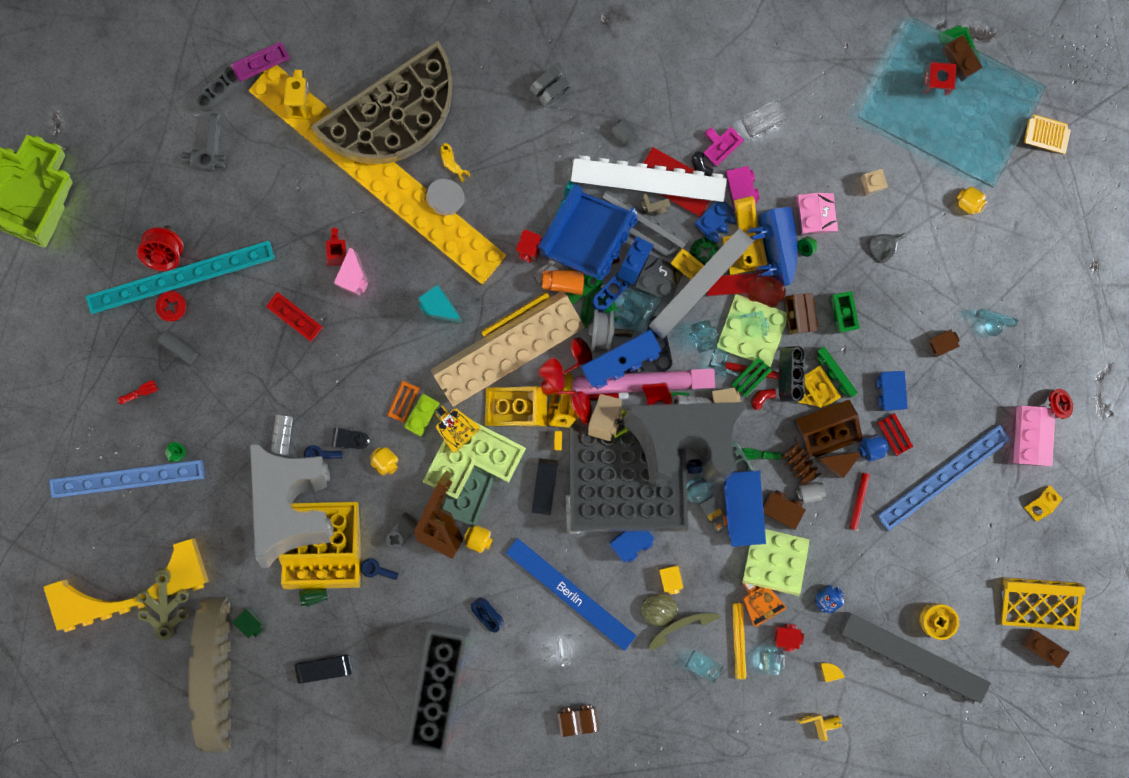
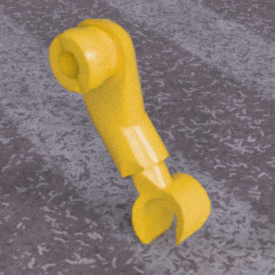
[440,143,470,182]

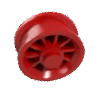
[137,225,184,271]

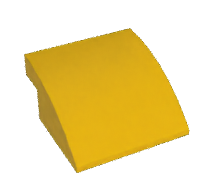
[278,502,361,589]

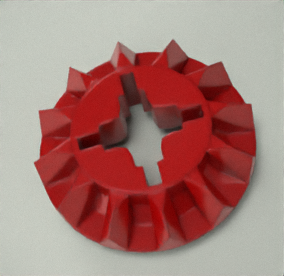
[155,291,187,322]
[1048,389,1073,419]

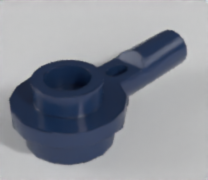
[304,445,343,459]
[686,459,702,474]
[360,558,399,580]

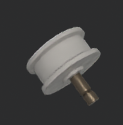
[589,309,634,353]

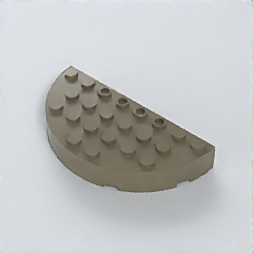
[311,41,452,164]
[189,597,231,753]

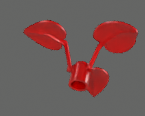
[538,337,592,425]

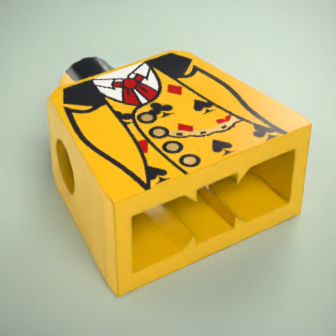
[284,70,309,118]
[434,406,481,453]

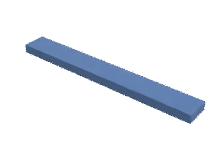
[876,424,1011,531]
[49,460,205,498]

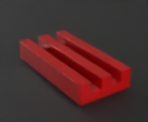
[877,413,914,456]

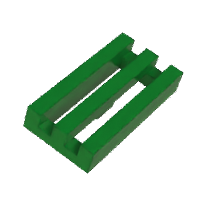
[731,357,772,397]

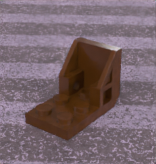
[414,470,463,559]

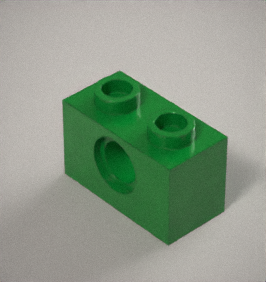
[830,291,860,334]

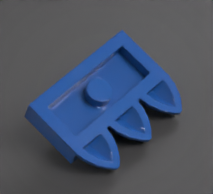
[694,200,737,242]

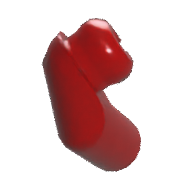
[751,389,776,410]

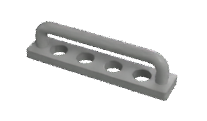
[603,190,688,257]

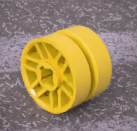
[919,603,959,640]

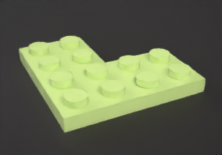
[423,422,526,499]

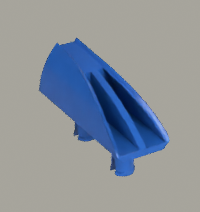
[747,207,797,289]

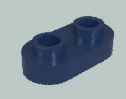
[471,598,504,633]

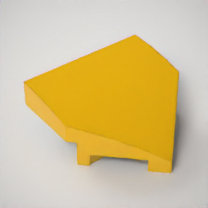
[798,365,842,408]

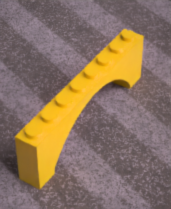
[43,538,209,633]

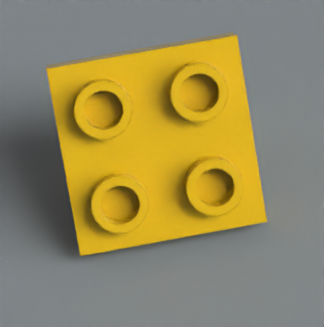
[722,233,767,275]

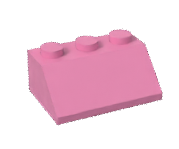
[1013,406,1055,466]

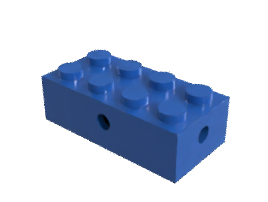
[581,330,662,390]

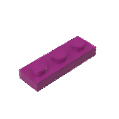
[230,41,290,82]

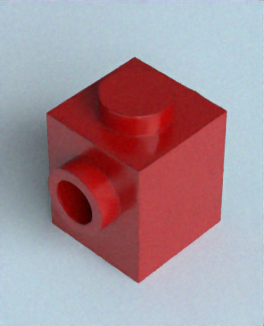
[774,623,804,652]

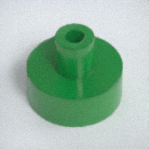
[797,236,817,257]
[165,442,186,462]

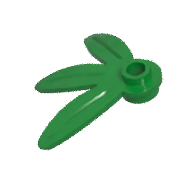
[565,275,620,329]

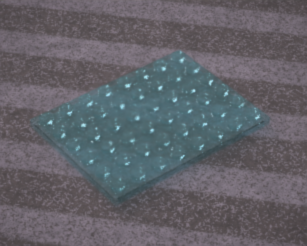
[858,16,1047,188]

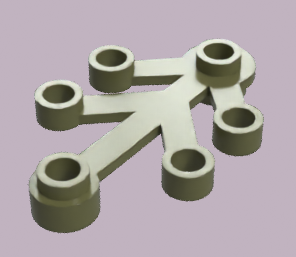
[137,568,189,640]

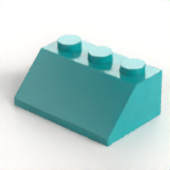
[418,285,463,324]

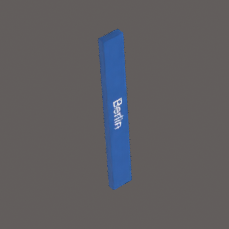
[506,538,636,651]

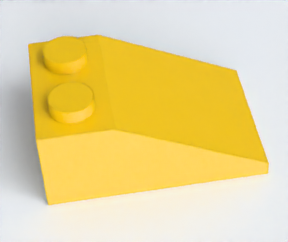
[485,386,547,427]

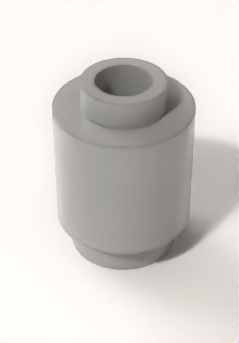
[796,482,826,504]

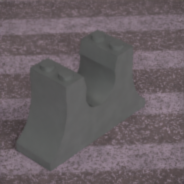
[623,402,745,487]

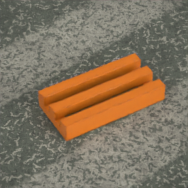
[387,380,420,423]

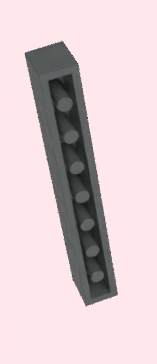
[839,612,991,704]

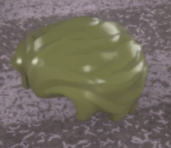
[640,594,678,626]

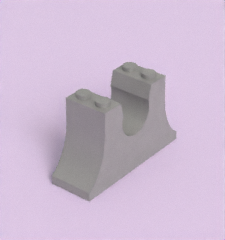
[250,444,334,568]

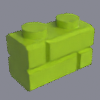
[404,394,441,437]

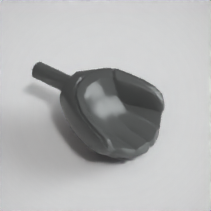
[870,233,906,263]

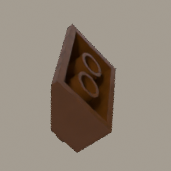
[796,399,863,460]

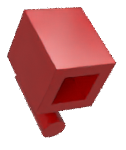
[325,227,347,266]

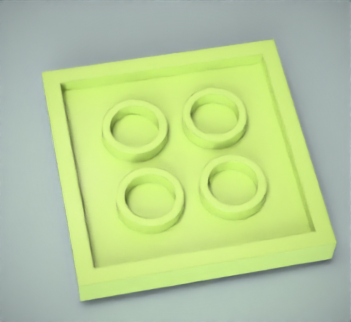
[716,294,788,367]
[742,529,810,596]

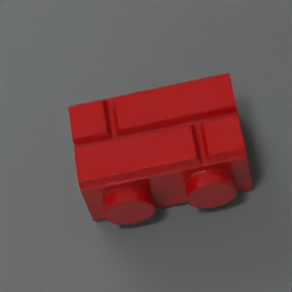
[516,229,542,263]

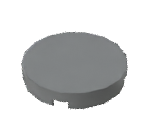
[426,179,465,215]

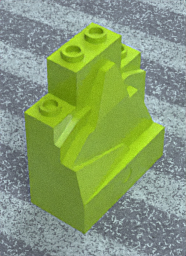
[0,135,73,248]

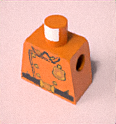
[742,583,787,627]

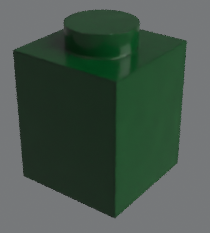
[232,607,265,639]

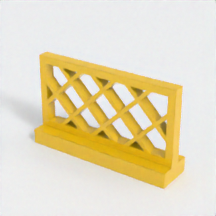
[1001,577,1086,631]

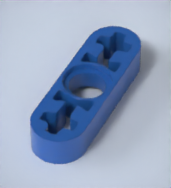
[592,273,631,312]

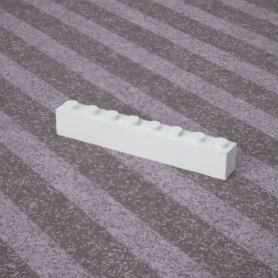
[571,155,727,202]

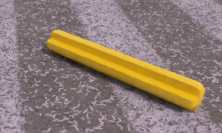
[732,602,746,679]

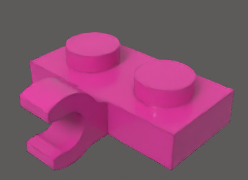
[703,127,744,167]

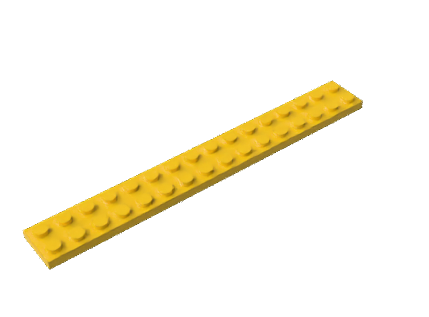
[248,65,507,285]

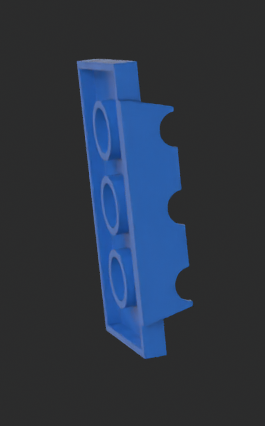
[724,470,766,547]

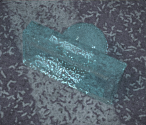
[975,308,1018,336]

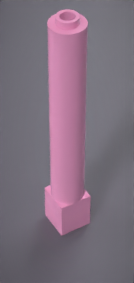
[572,369,715,395]

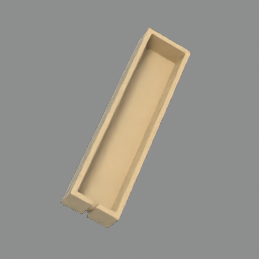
[431,292,585,407]

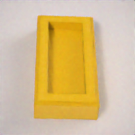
[734,196,758,233]

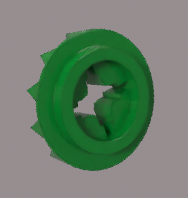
[690,237,719,266]

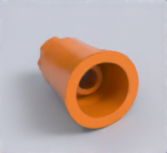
[541,270,584,295]

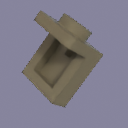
[640,193,671,215]

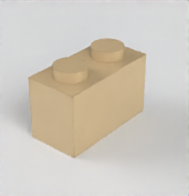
[588,394,625,441]

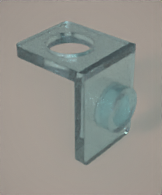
[739,311,769,338]
[708,347,738,377]
[685,650,723,683]

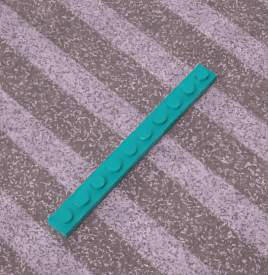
[85,241,276,315]

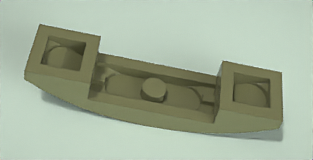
[648,612,720,651]

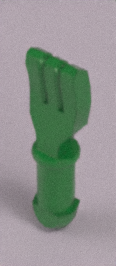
[743,448,783,460]

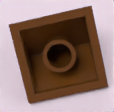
[816,452,860,478]

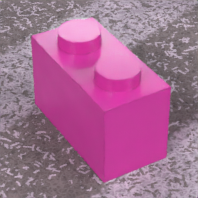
[725,166,760,210]

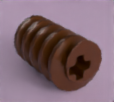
[781,442,821,485]

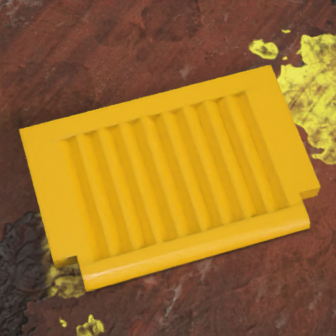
[1024,114,1070,154]

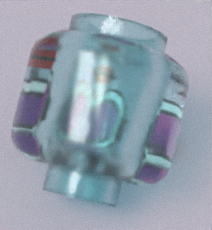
[687,475,714,504]
[759,646,785,675]

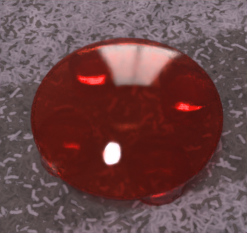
[747,276,786,308]

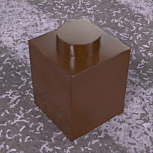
[927,329,960,357]

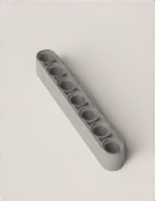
[648,228,754,339]

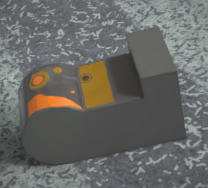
[698,495,728,534]

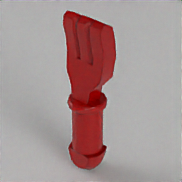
[117,380,158,405]

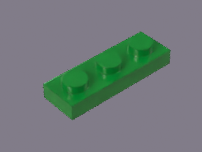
[816,346,858,398]

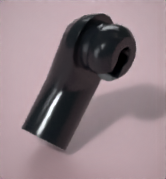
[691,151,714,177]

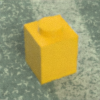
[659,565,683,595]

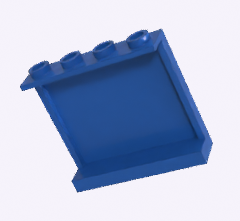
[538,184,638,281]

